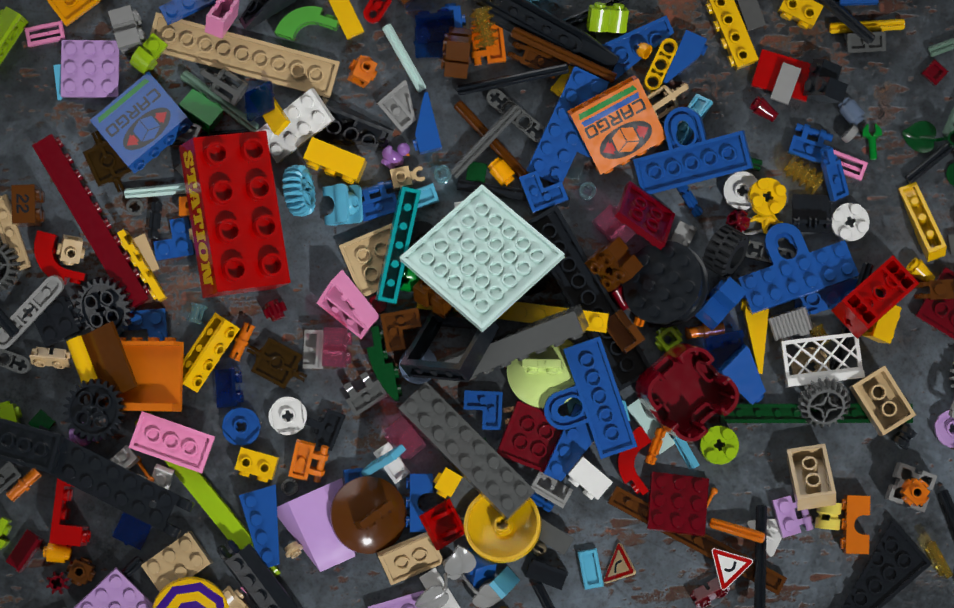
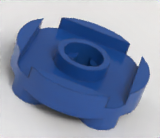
[222,408,261,446]

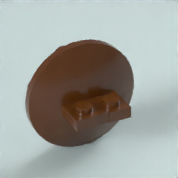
[330,476,406,554]

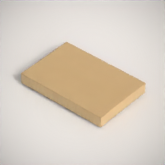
[377,532,444,585]

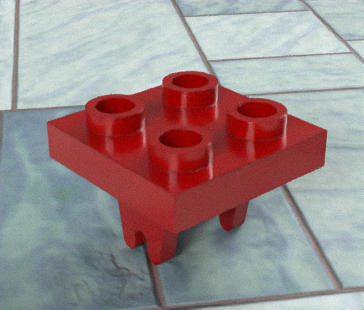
[419,498,465,550]

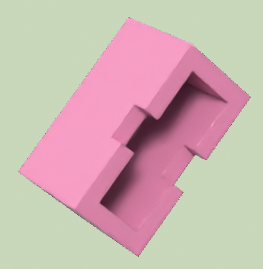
[205,0,239,39]

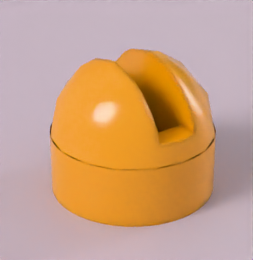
[636,43,652,59]

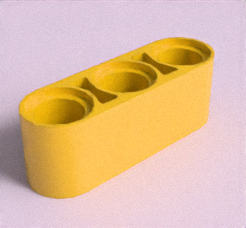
[643,38,678,93]

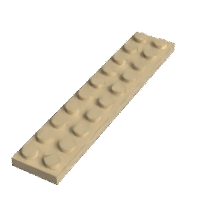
[150,12,340,99]

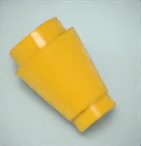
[906,258,935,282]

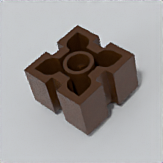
[441,27,473,79]
[585,237,643,292]
[413,279,454,319]

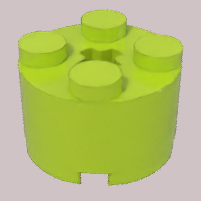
[698,426,739,464]

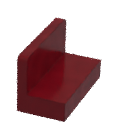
[5,529,44,573]

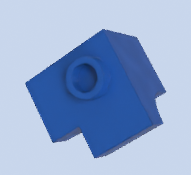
[464,548,497,589]

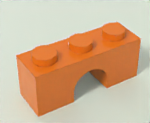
[840,495,870,554]

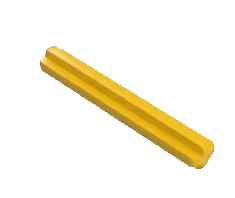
[829,19,905,34]

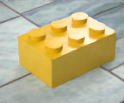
[303,137,367,185]

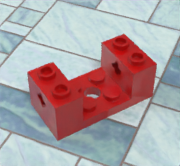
[831,255,919,339]
[49,478,91,547]

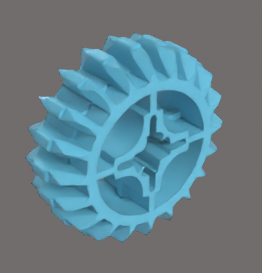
[282,165,316,217]

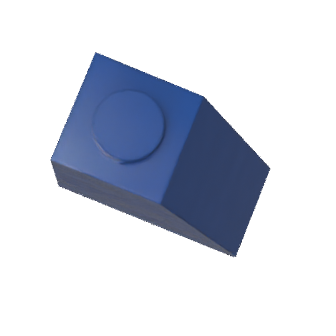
[717,343,766,405]

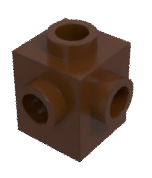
[66,557,96,586]

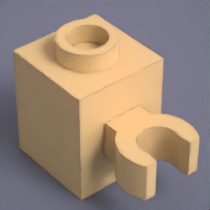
[390,166,425,191]

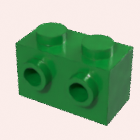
[179,88,223,134]

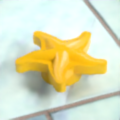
[750,214,783,234]

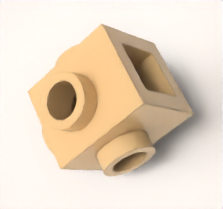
[56,234,85,265]

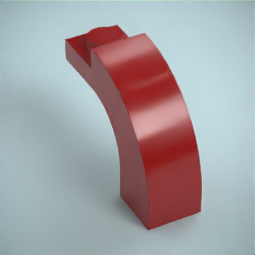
[34,230,88,285]
[617,426,652,496]

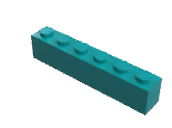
[375,186,421,304]

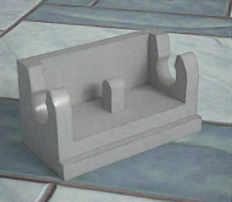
[303,330,326,369]
[531,471,573,508]

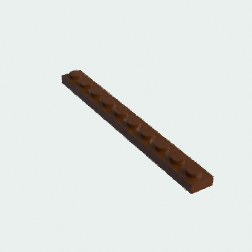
[607,486,787,595]

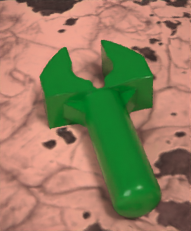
[862,123,882,160]

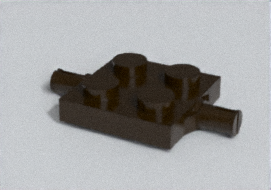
[83,131,133,193]
[246,337,307,389]

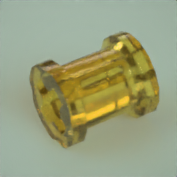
[809,323,831,348]

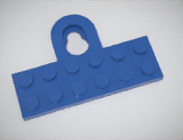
[526,66,609,184]
[633,107,753,195]
[737,223,859,315]
[544,336,638,459]

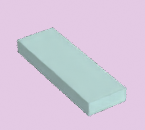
[627,399,675,455]

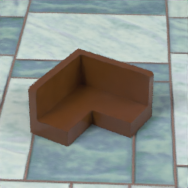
[380,308,422,353]
[607,308,645,354]

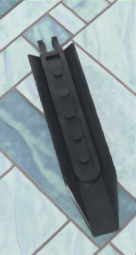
[472,0,620,71]
[217,540,298,608]

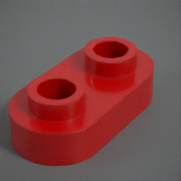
[363,0,392,24]

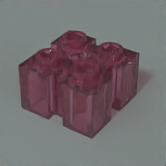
[592,204,636,244]
[322,327,353,368]

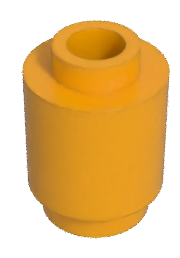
[488,157,515,186]
[43,542,72,563]

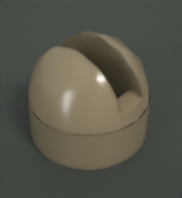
[531,541,547,556]

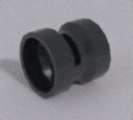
[890,424,917,450]

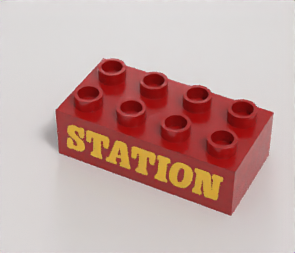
[179,131,291,298]

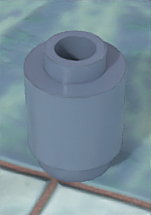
[837,97,865,125]

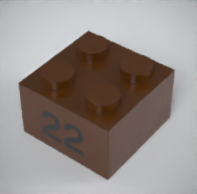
[11,184,45,227]

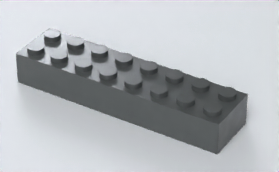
[438,304,589,388]
[398,382,535,521]

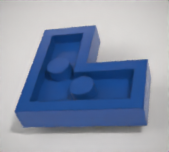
[519,171,568,214]
[153,217,195,261]
[128,308,168,341]
[464,390,503,430]

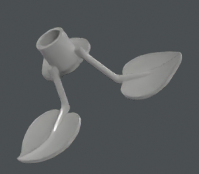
[415,545,501,608]

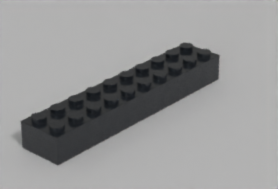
[527,205,651,391]

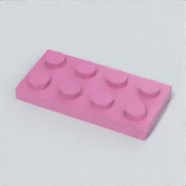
[129,411,215,473]

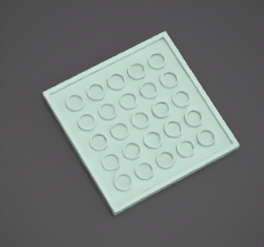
[400,185,565,332]

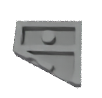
[377,80,416,133]

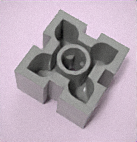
[108,5,147,54]
[884,462,937,512]

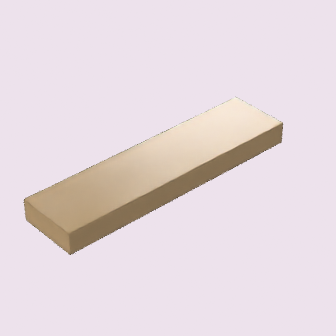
[0,194,32,271]

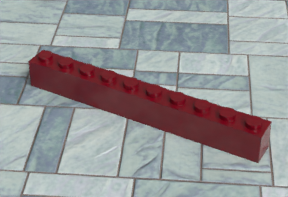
[32,134,151,308]

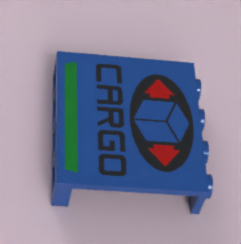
[90,71,193,174]

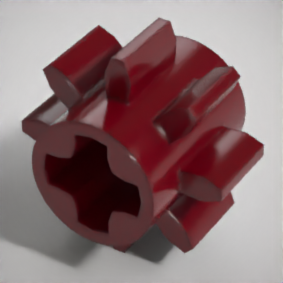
[726,209,751,232]
[262,299,287,322]
[46,571,70,594]

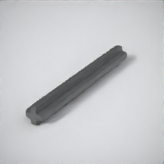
[449,105,521,178]

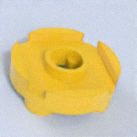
[748,178,787,217]

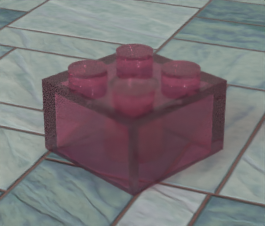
[384,416,427,460]

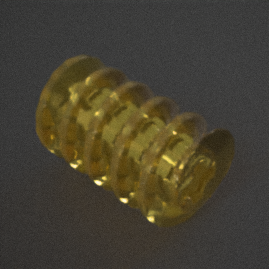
[469,6,499,48]
[781,155,824,195]

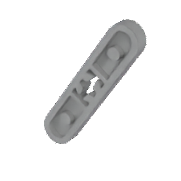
[0,275,65,349]

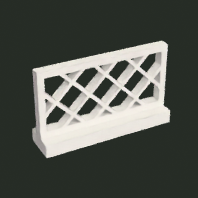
[781,333,865,388]

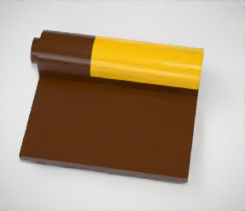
[66,321,138,409]

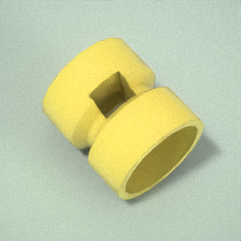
[815,503,842,530]

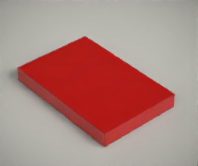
[751,49,811,102]

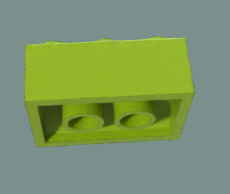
[0,6,29,65]

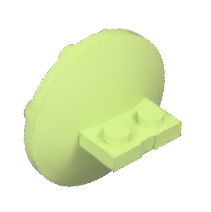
[507,339,575,409]

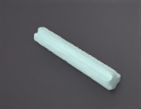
[382,24,426,92]
[124,183,186,199]

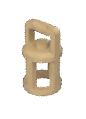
[647,83,689,120]

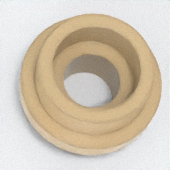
[284,541,303,559]

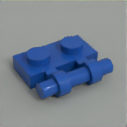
[787,123,833,165]
[361,180,397,222]

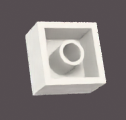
[567,457,613,500]

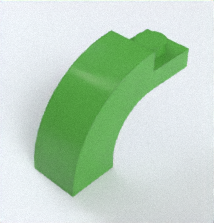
[274,6,339,41]

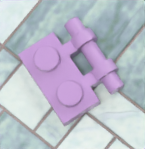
[771,495,814,538]

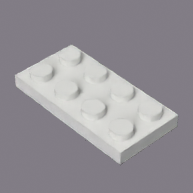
[257,88,335,163]

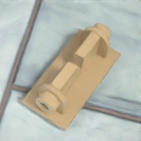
[29,347,71,369]

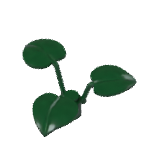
[902,121,954,187]

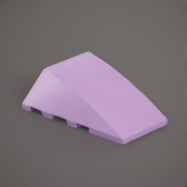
[277,478,356,572]

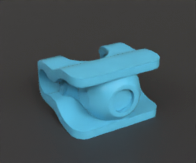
[322,183,363,226]

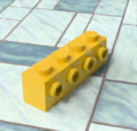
[705,0,759,71]
[183,312,240,393]

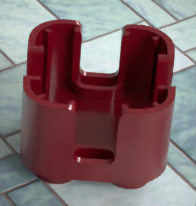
[636,343,739,442]

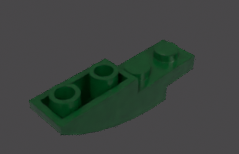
[367,326,403,402]

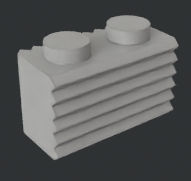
[768,305,813,342]

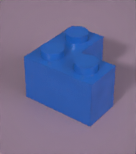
[695,277,747,330]

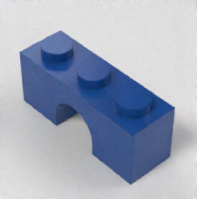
[406,474,433,532]

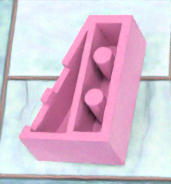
[316,270,380,339]

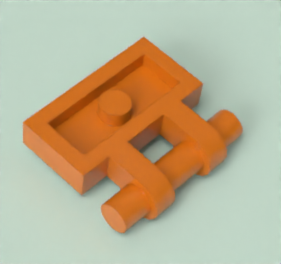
[470,24,506,66]
[288,439,329,483]

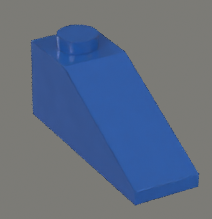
[662,30,708,85]
[413,92,442,155]

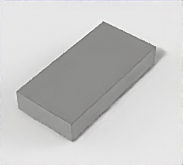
[770,62,801,105]

